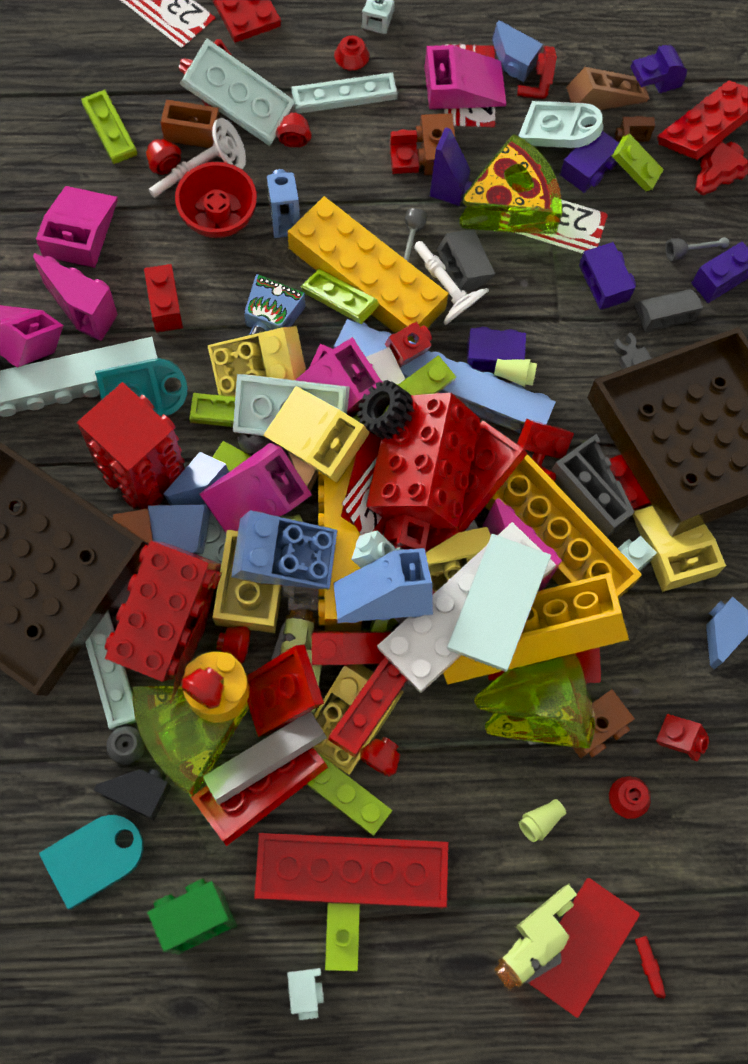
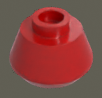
[334,36,369,71]
[276,113,312,148]
[146,139,181,175]
[216,626,251,664]
[182,667,225,709]
[360,737,400,777]
[609,776,651,819]

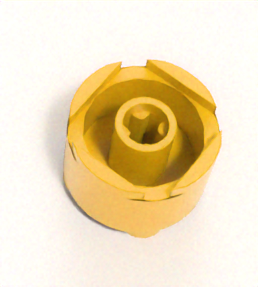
[183,652,249,723]

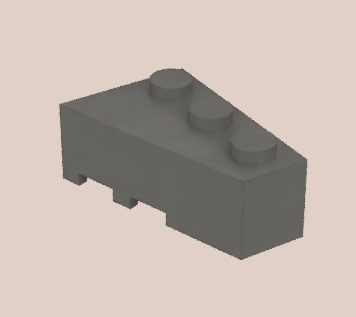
[551,434,635,538]

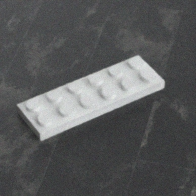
[377,522,556,693]

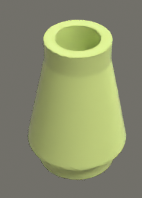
[494,359,537,387]
[519,799,566,842]

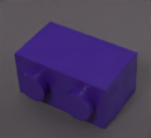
[560,131,619,193]
[691,241,748,303]
[579,242,636,310]
[466,327,526,373]

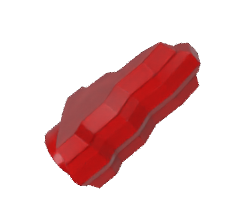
[695,142,748,195]

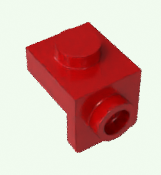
[656,714,709,762]

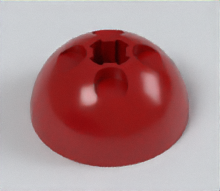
[175,162,257,238]

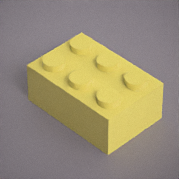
[212,530,283,633]

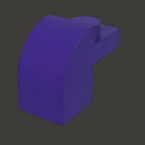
[630,45,687,94]

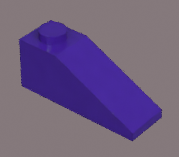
[430,127,473,206]

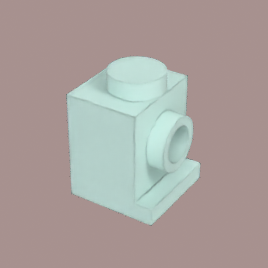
[362,0,395,34]
[351,530,403,568]
[618,536,657,572]
[287,968,324,1020]

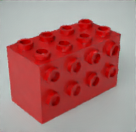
[77,382,185,509]
[366,393,480,528]
[104,540,222,682]

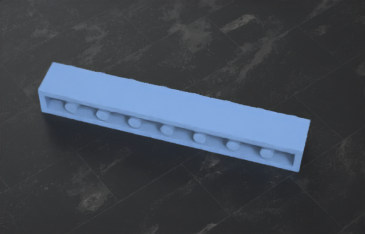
[334,319,556,434]

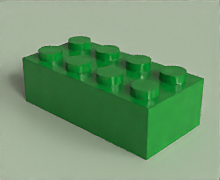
[147,879,237,955]

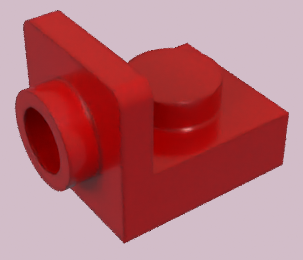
[389,129,419,174]

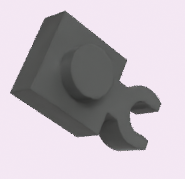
[613,333,652,369]

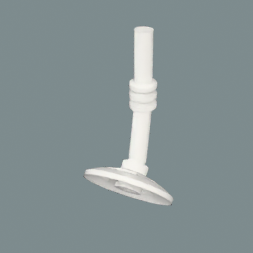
[148,118,246,198]
[414,241,489,325]

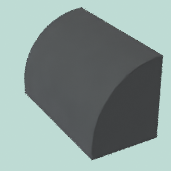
[437,229,495,292]
[634,289,703,333]

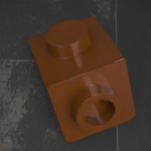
[615,116,655,143]

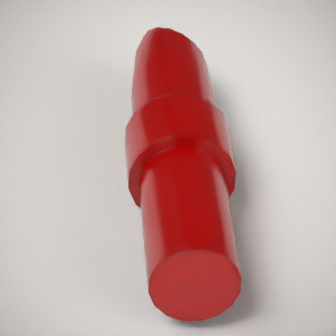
[635,936,666,999]

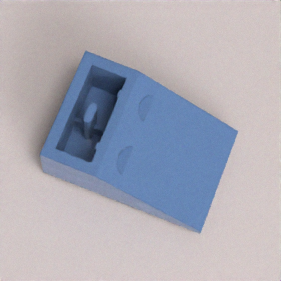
[231,510,337,589]
[333,548,433,623]

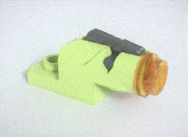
[272,608,322,716]
[494,884,577,990]

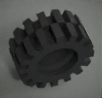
[357,380,414,439]

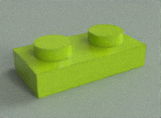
[612,134,664,192]

